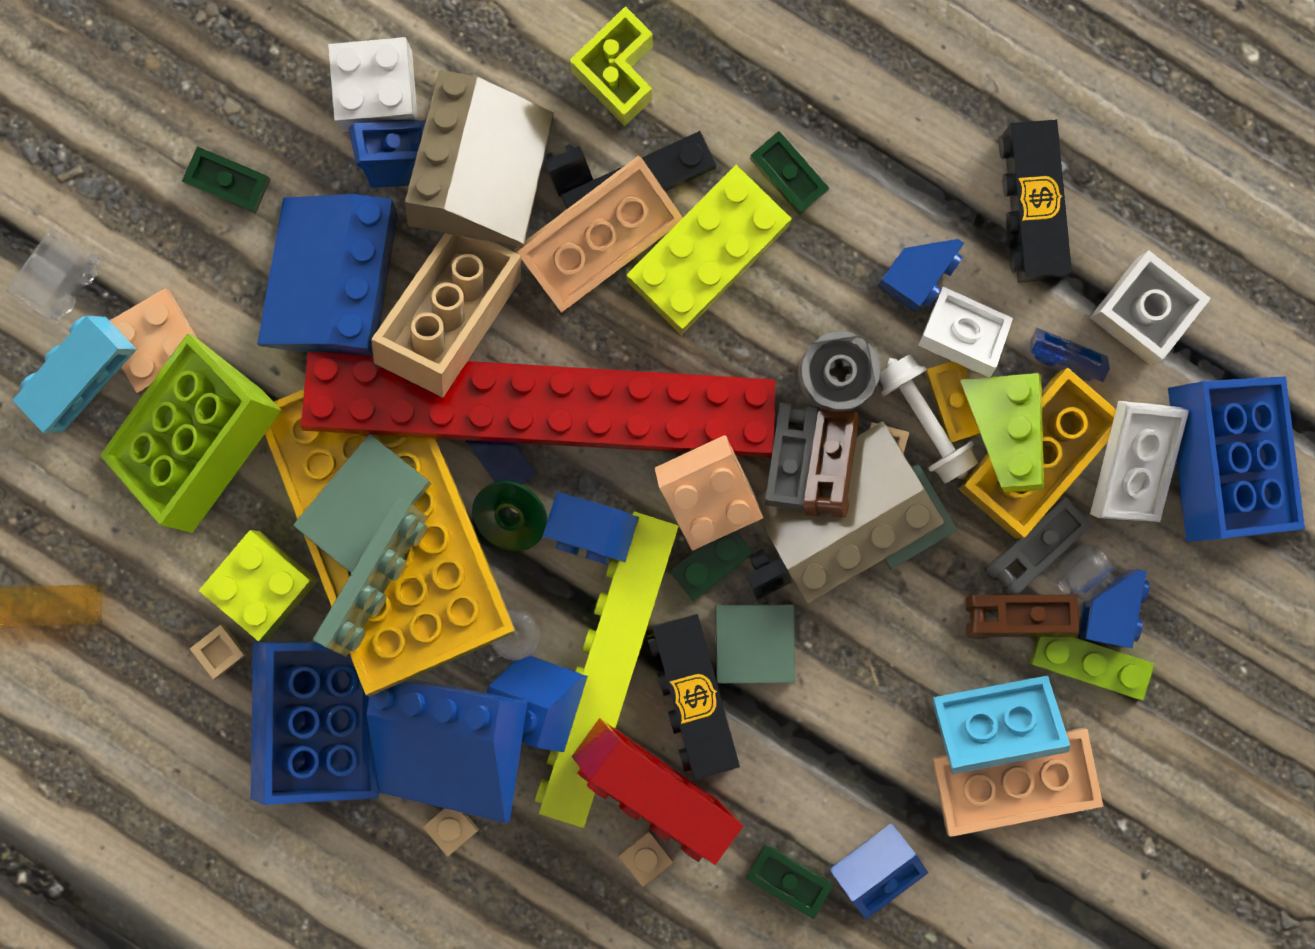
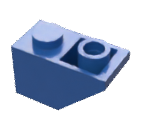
[877,239,964,312]
[1077,570,1150,648]

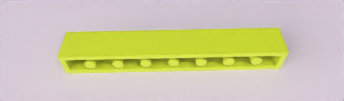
[535,511,679,828]

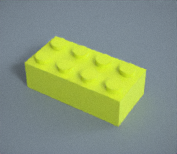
[627,165,792,336]

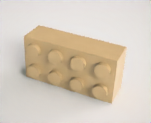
[371,233,521,397]

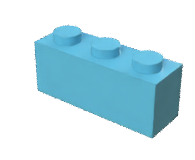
[12,315,137,433]

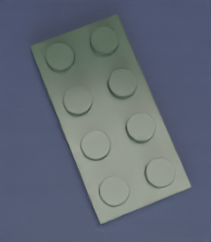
[313,495,427,657]

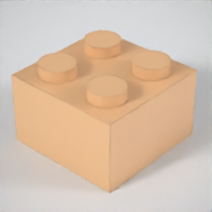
[655,435,763,551]

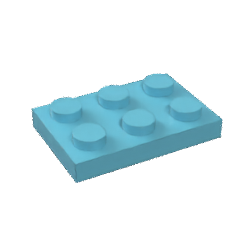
[933,675,1070,774]

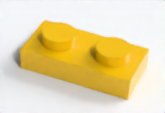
[925,361,980,443]

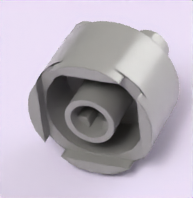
[798,331,880,411]

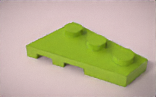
[960,373,1044,493]

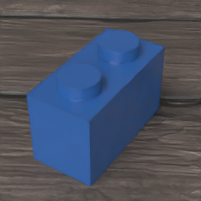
[543,492,639,565]

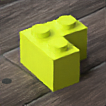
[570,6,653,127]

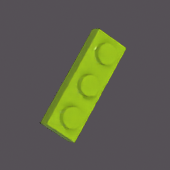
[1029,637,1155,701]

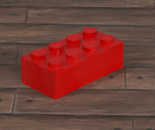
[572,718,744,865]

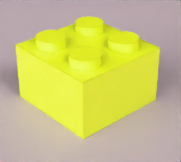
[199,530,319,641]

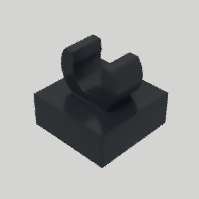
[544,144,593,197]
[746,549,792,600]

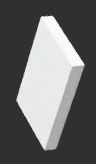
[1090,401,1189,522]

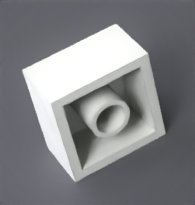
[328,37,418,132]
[1089,250,1211,365]

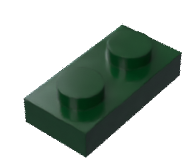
[749,131,830,216]
[182,146,271,214]
[669,531,754,601]
[745,843,834,919]

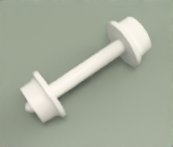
[879,354,978,484]

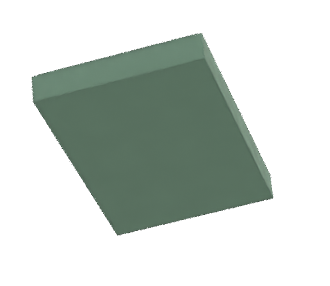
[293,434,431,573]

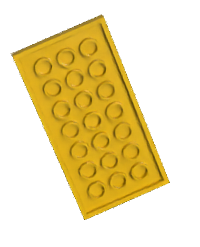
[265,389,516,697]

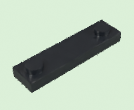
[561,131,716,209]

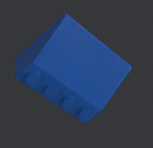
[257,194,398,356]
[1168,376,1305,542]
[250,641,379,805]
[366,678,528,823]

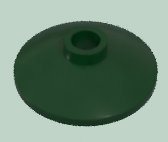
[472,481,548,551]

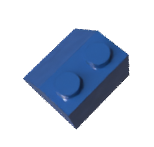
[486,653,588,752]

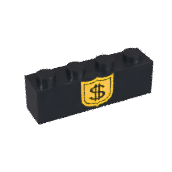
[999,119,1072,283]
[647,614,740,780]

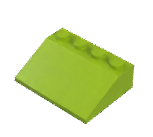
[100,333,282,533]

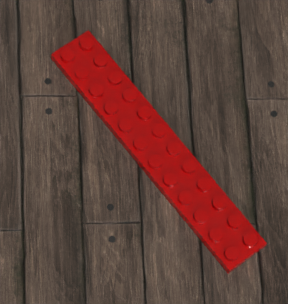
[301,351,775,458]

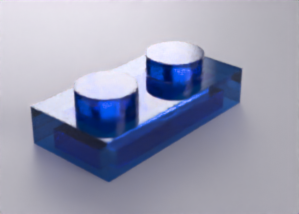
[1030,327,1110,382]

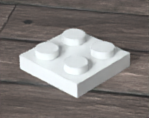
[918,287,1013,378]

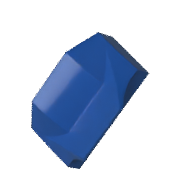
[349,120,426,188]

